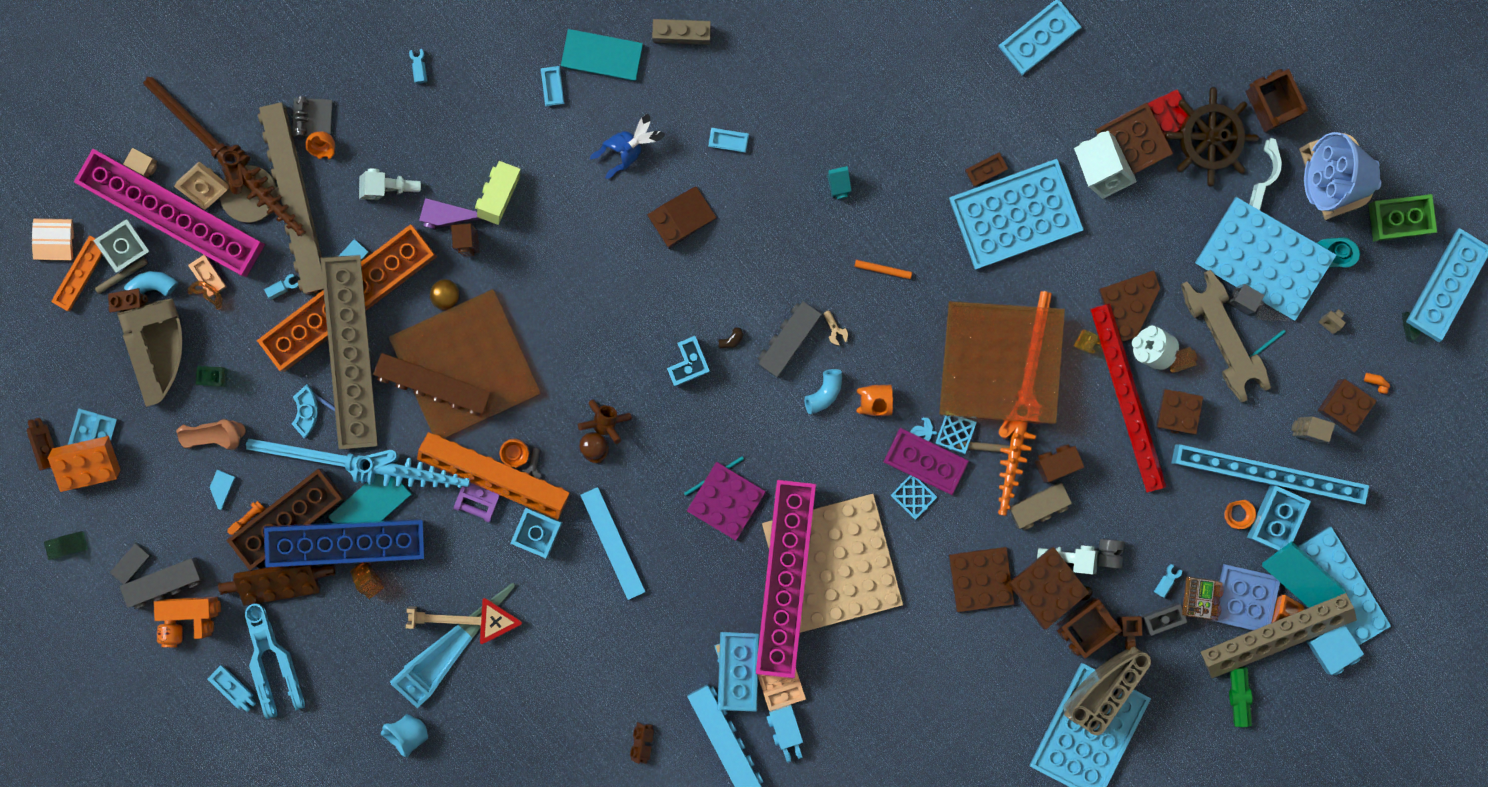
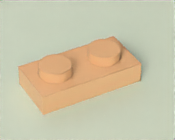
[188,255,227,297]

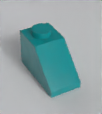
[827,166,851,200]

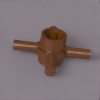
[578,399,631,444]

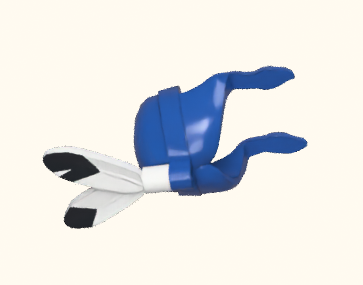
[590,114,665,179]

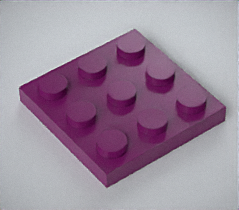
[687,462,766,541]

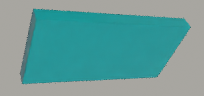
[561,29,643,82]
[328,474,412,523]
[1262,541,1346,608]

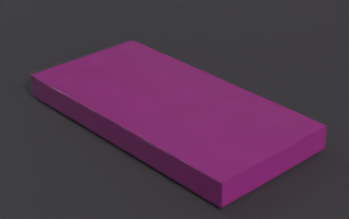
[883,428,969,495]

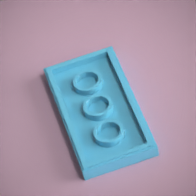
[998,0,1082,76]
[718,632,759,711]

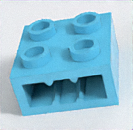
[1306,625,1364,676]

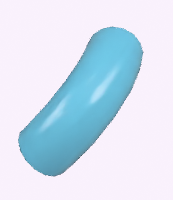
[124,271,178,297]
[804,369,842,414]

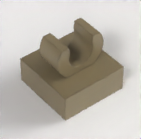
[1319,309,1346,334]

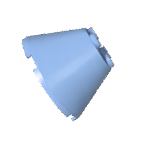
[1304,132,1381,211]

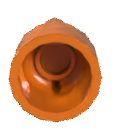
[856,385,893,416]

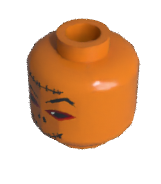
[157,620,183,647]

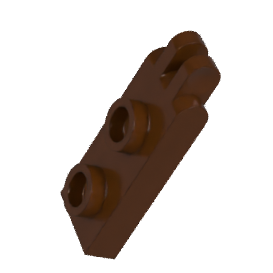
[27,418,55,471]

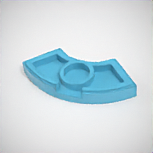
[292,384,318,438]

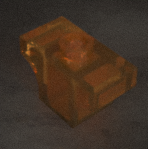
[350,562,384,599]

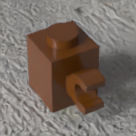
[1117,616,1142,650]

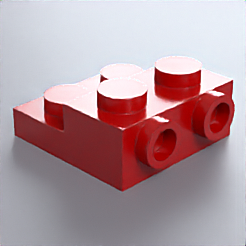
[1148,89,1188,135]

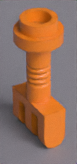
[227,501,265,535]

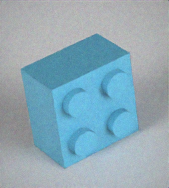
[510,507,563,558]

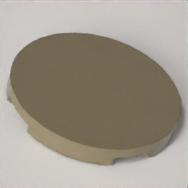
[220,165,277,223]

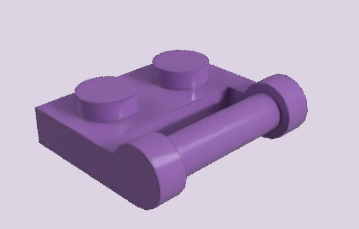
[453,483,500,523]

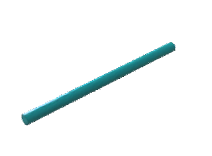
[1249,330,1286,357]
[684,456,744,496]

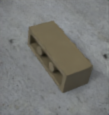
[652,19,711,45]
[1292,416,1335,443]
[1009,483,1072,530]

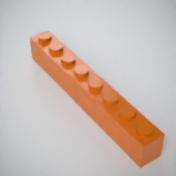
[417,432,569,520]

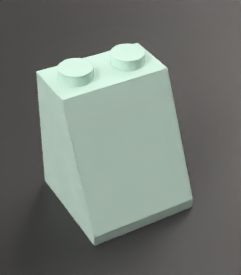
[1074,131,1137,199]

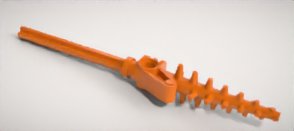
[998,291,1052,516]

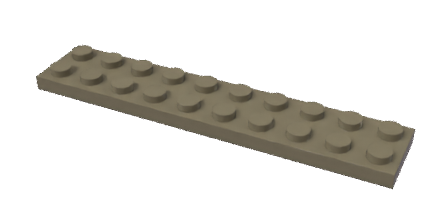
[321,255,378,449]

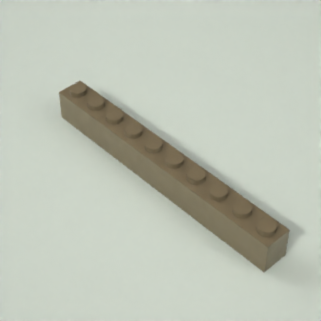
[258,102,324,295]

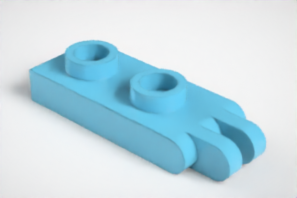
[207,665,256,712]

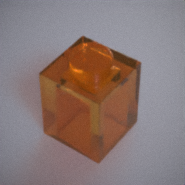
[1169,347,1198,373]

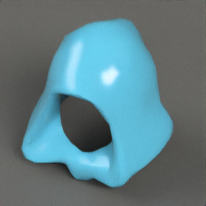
[380,714,428,757]

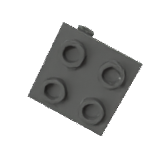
[292,96,332,137]

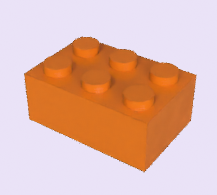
[48,436,121,492]

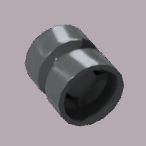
[1097,539,1125,568]

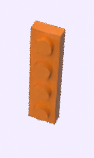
[51,235,103,312]

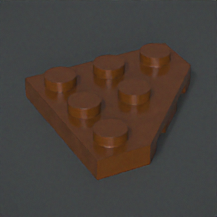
[1099,270,1160,342]

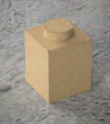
[123,148,157,178]

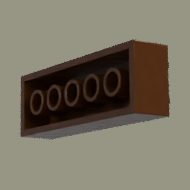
[226,468,346,571]

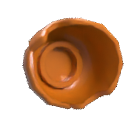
[306,131,335,159]
[499,439,529,468]

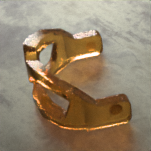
[187,281,223,310]

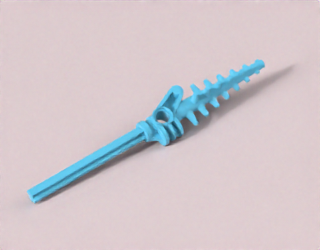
[246,438,470,488]

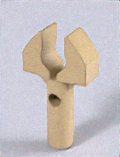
[823,311,848,346]

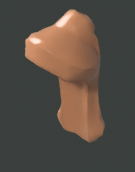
[176,419,246,450]

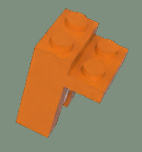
[154,597,221,639]

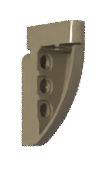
[117,299,182,407]

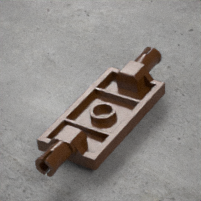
[218,564,336,606]

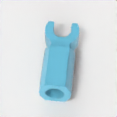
[409,49,427,84]
[264,274,299,300]
[1154,564,1182,599]

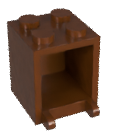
[1245,68,1309,133]
[1056,597,1122,659]

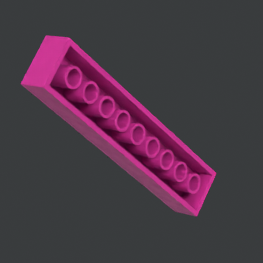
[74,149,265,277]
[756,480,816,678]

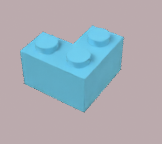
[667,336,710,387]

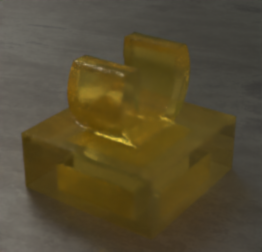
[1074,329,1100,353]

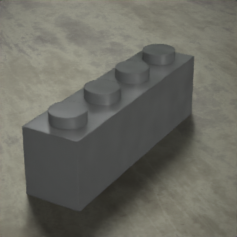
[758,301,821,378]
[119,557,204,609]

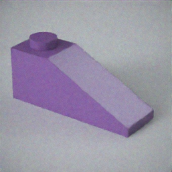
[419,198,481,229]

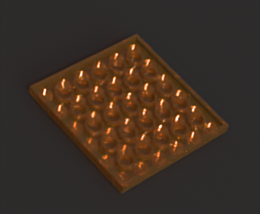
[389,289,541,438]
[939,301,1065,424]

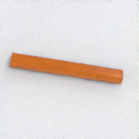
[854,260,912,279]

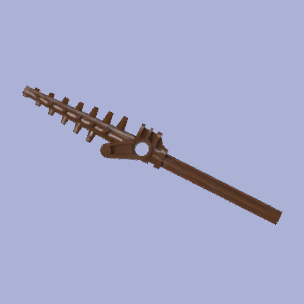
[143,77,306,237]

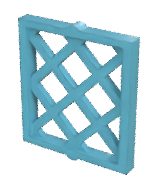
[935,412,976,454]
[890,475,937,520]

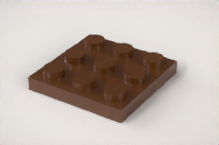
[1095,102,1174,174]
[949,547,1014,612]
[1008,547,1089,629]

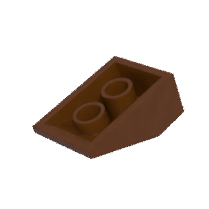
[647,186,717,249]

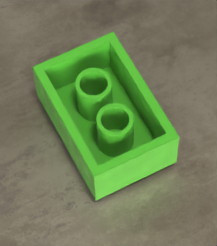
[1368,194,1437,242]

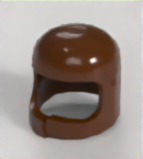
[579,432,609,464]

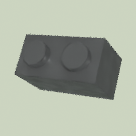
[1227,284,1265,315]
[1141,603,1187,636]

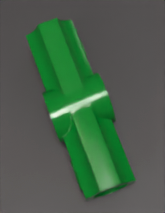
[1229,667,1252,727]

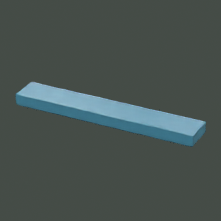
[580,487,646,600]

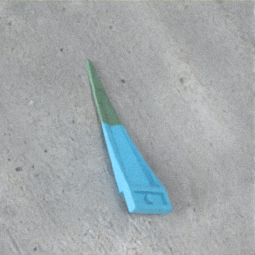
[390,583,515,708]

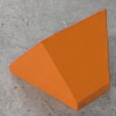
[1271,595,1304,623]

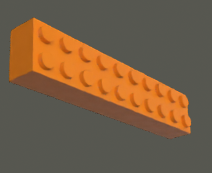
[257,224,437,372]

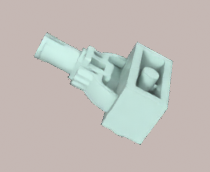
[359,169,421,200]
[1037,545,1099,574]

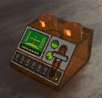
[1182,577,1224,621]

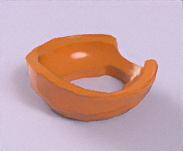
[1225,500,1256,529]

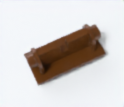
[108,288,148,313]
[630,722,654,764]

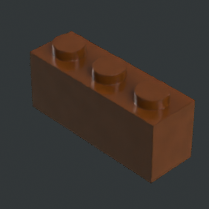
[451,224,479,257]

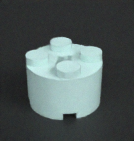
[1132,325,1179,370]

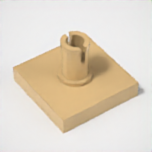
[174,162,229,210]

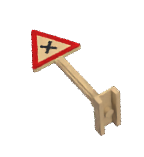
[406,598,522,644]

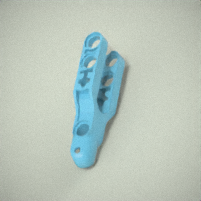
[245,603,305,719]

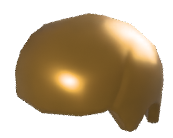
[430,279,459,310]

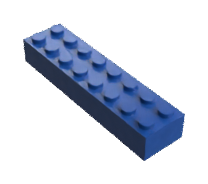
[264,519,424,567]

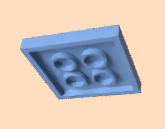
[1211,564,1280,630]

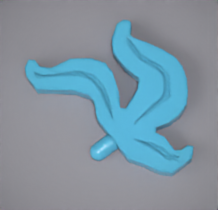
[910,417,937,441]

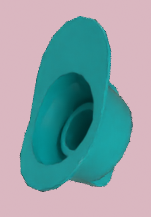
[1317,237,1360,267]

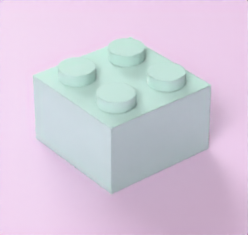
[93,219,149,273]

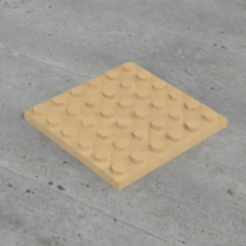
[762,494,903,633]

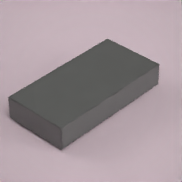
[110,543,151,585]

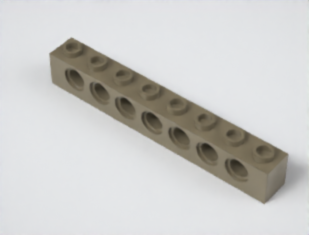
[1201,593,1357,679]

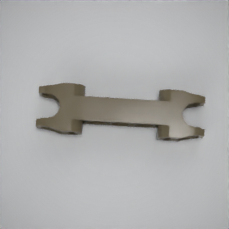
[1180,270,1271,402]

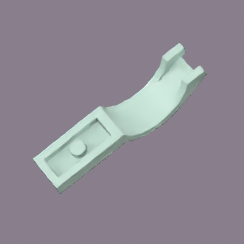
[1249,138,1282,210]

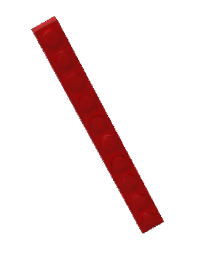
[1090,303,1167,492]

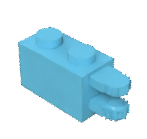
[767,704,803,763]

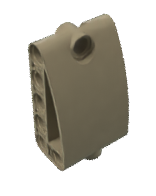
[1063,646,1151,735]

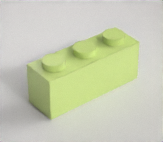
[475,161,520,225]

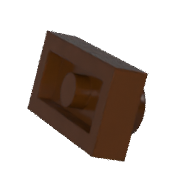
[965,152,1008,187]

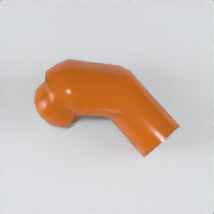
[1364,373,1390,394]

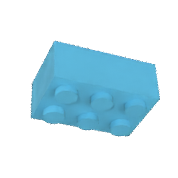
[1247,485,1311,552]

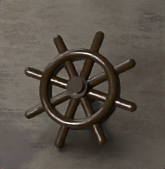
[1165,87,1259,187]

